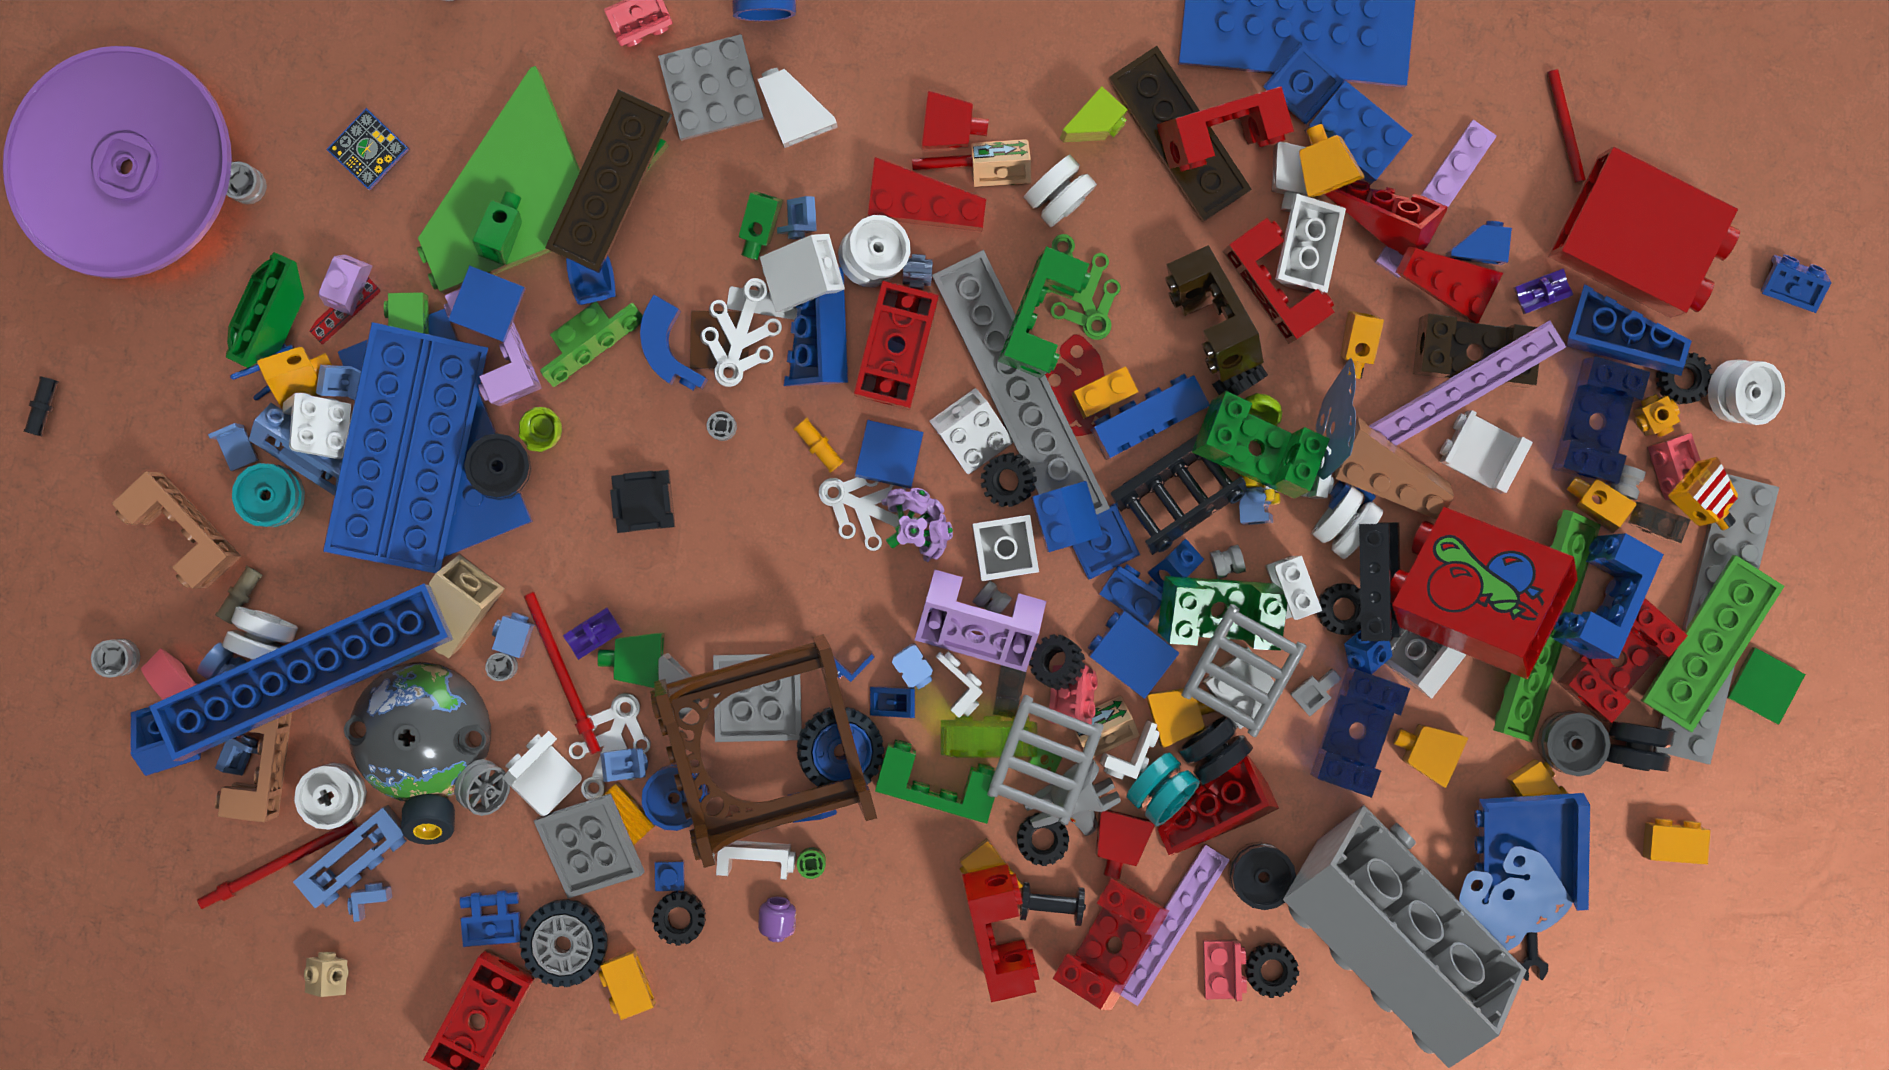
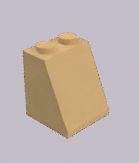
[428,554,505,659]

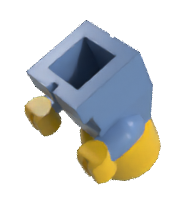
[1239,474,1280,525]

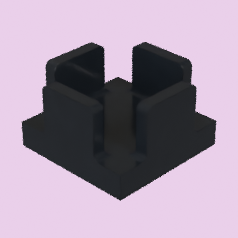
[610,470,676,533]

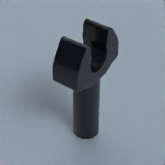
[1519,932,1548,981]

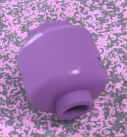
[758,897,796,942]

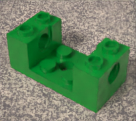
[998,246,1091,378]
[1192,391,1330,499]
[1157,576,1288,651]
[875,739,995,824]

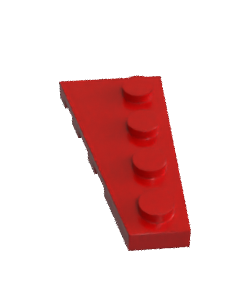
[1395,246,1503,323]

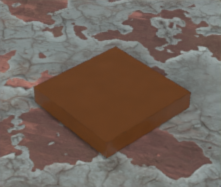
[690,311,749,370]

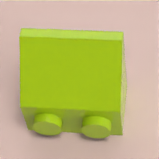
[1060,86,1128,142]

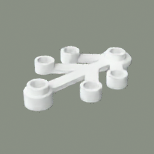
[700,278,782,387]
[819,477,918,551]
[569,693,651,800]

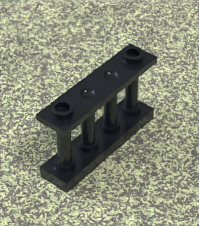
[1110,433,1248,555]
[1359,522,1401,641]

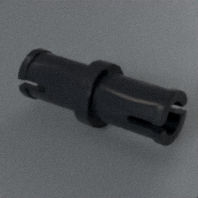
[23,376,59,437]

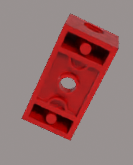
[1157,86,1294,172]
[1223,218,1335,344]
[854,281,939,410]
[1557,598,1688,723]
[962,864,1040,1003]
[1052,878,1169,1010]
[423,950,536,1070]

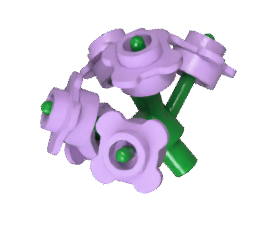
[881,488,953,562]

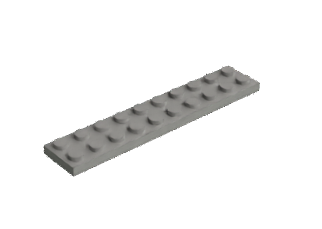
[932,250,1110,515]
[1653,474,1779,765]

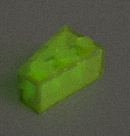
[941,716,1037,758]

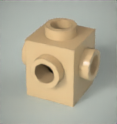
[304,952,348,997]

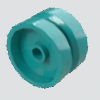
[232,463,305,527]
[1126,752,1200,827]

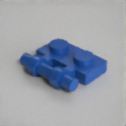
[460,890,522,947]

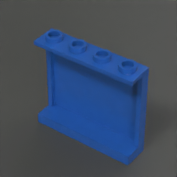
[1474,793,1590,911]

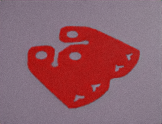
[1003,334,1111,436]

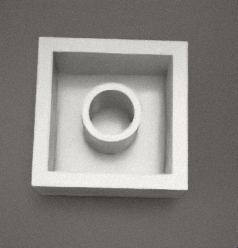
[972,515,1039,581]

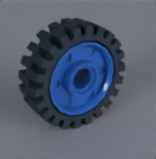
[797,707,884,787]

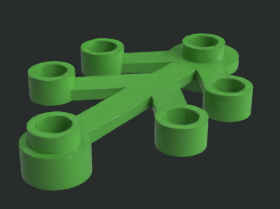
[1046,234,1121,340]

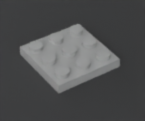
[658,34,764,141]
[713,654,802,742]
[534,793,645,898]

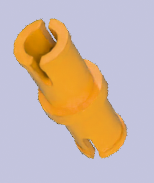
[793,418,844,473]

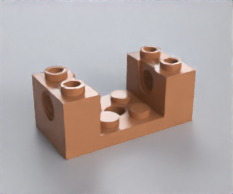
[112,471,241,589]
[215,712,292,822]

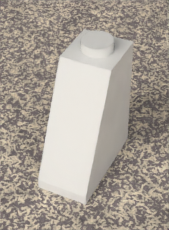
[758,68,838,148]

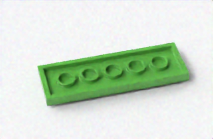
[1641,555,1784,732]

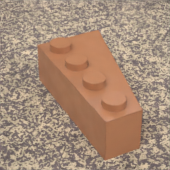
[1334,417,1454,519]

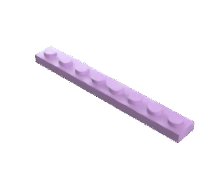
[1369,320,1566,446]

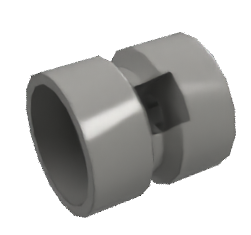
[226,161,267,204]
[91,639,141,678]

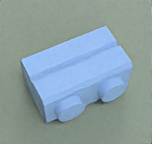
[892,643,933,690]

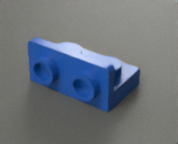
[1761,255,1831,313]
[1099,564,1163,626]

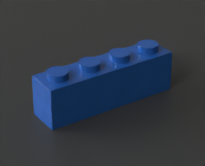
[784,267,848,386]

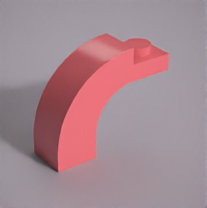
[141,648,197,700]

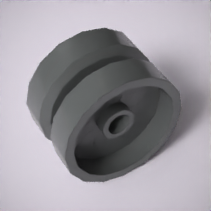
[1537,710,1611,777]

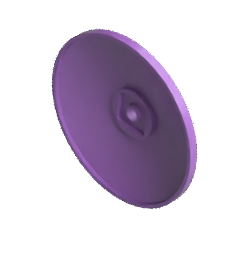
[3,46,232,279]

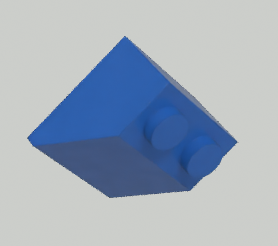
[1031,481,1103,552]
[131,707,201,776]

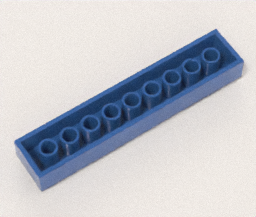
[149,583,454,761]

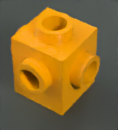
[1633,394,1681,438]

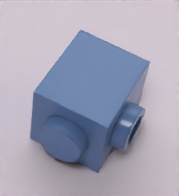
[492,612,534,658]

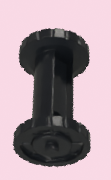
[1020,882,1086,926]

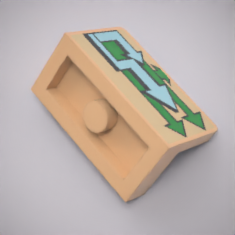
[971,139,1031,187]
[1075,696,1140,758]

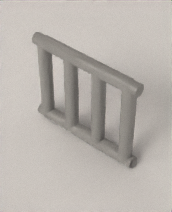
[1181,604,1307,737]
[987,695,1104,825]

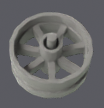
[454,759,510,816]

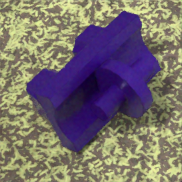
[1514,268,1573,314]
[563,607,623,660]

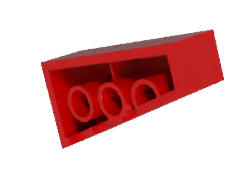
[868,157,986,232]

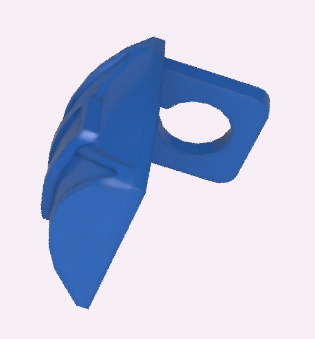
[566,256,616,305]

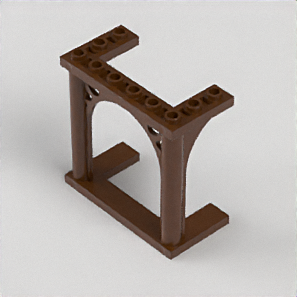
[650,634,877,868]

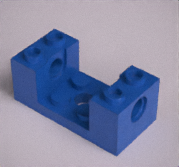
[1552,533,1664,659]

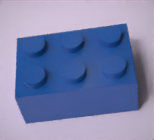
[1304,81,1413,185]

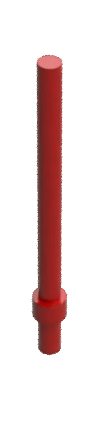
[524,592,602,755]
[197,819,358,909]

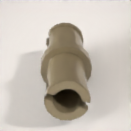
[215,566,263,624]

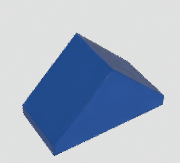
[870,687,915,718]

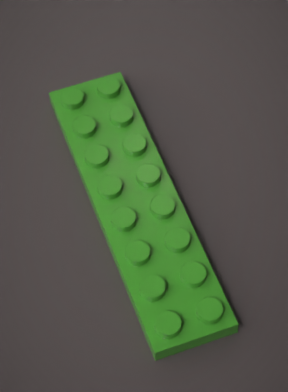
[1493,510,1601,742]

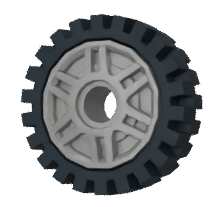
[520,899,608,987]

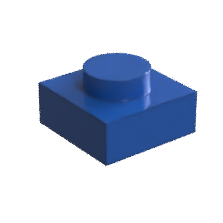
[655,861,685,891]

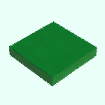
[1727,647,1806,725]

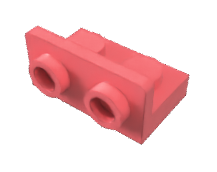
[1648,433,1701,500]
[1049,665,1098,725]
[1203,939,1247,1001]

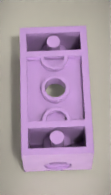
[444,289,542,406]
[915,570,1046,672]

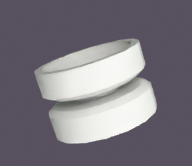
[1023,155,1097,228]
[838,215,910,287]
[1708,359,1785,425]
[1311,486,1384,559]
[222,607,298,659]
[294,762,367,830]

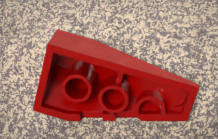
[1325,180,1448,256]
[1157,755,1279,856]

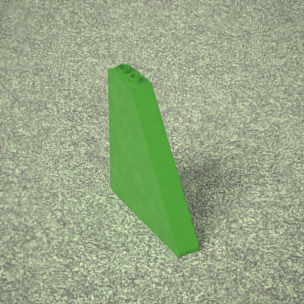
[417,66,580,294]

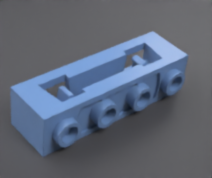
[249,403,342,496]
[293,805,407,908]

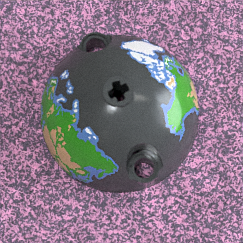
[344,662,491,802]

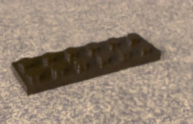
[1108,46,1252,222]
[545,89,672,273]

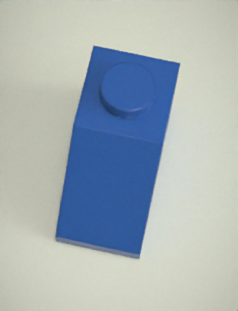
[1446,221,1512,265]

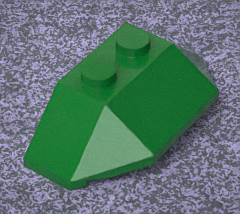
[226,252,305,368]

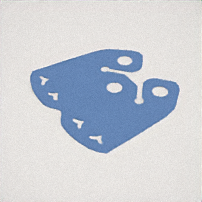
[1316,358,1356,480]
[1459,846,1573,951]

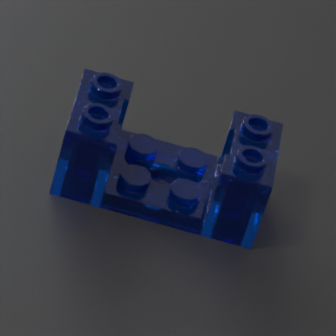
[1552,356,1650,485]
[1310,667,1410,798]

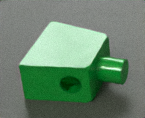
[473,191,522,266]
[739,191,783,260]
[597,633,664,688]

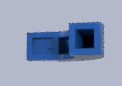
[640,295,708,391]

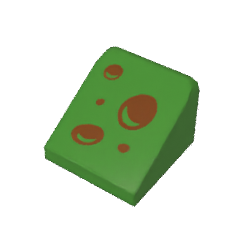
[1028,747,1062,773]

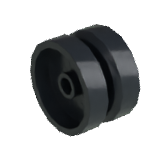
[464,433,532,500]
[1178,716,1253,785]
[1606,721,1675,772]
[1228,842,1296,910]

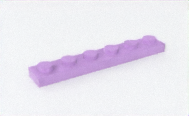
[1375,120,1497,278]
[1121,844,1230,1006]

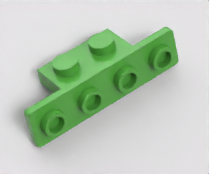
[540,302,643,387]

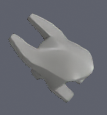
[1024,759,1121,836]

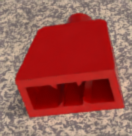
[922,91,989,150]
[1096,809,1155,879]

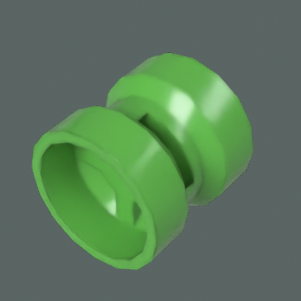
[797,847,826,879]

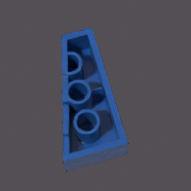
[1567,284,1692,376]
[1090,374,1210,460]

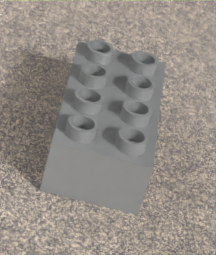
[1283,805,1526,1068]

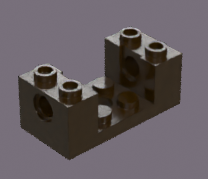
[1165,245,1264,382]
[1413,314,1539,388]

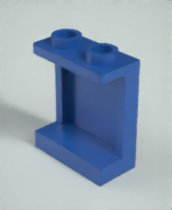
[1088,610,1179,699]

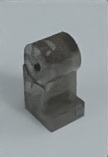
[1628,502,1691,543]
[993,665,1027,719]

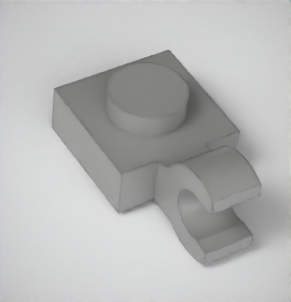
[1290,669,1342,716]

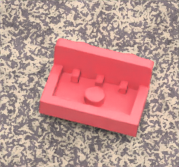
[604,0,673,47]

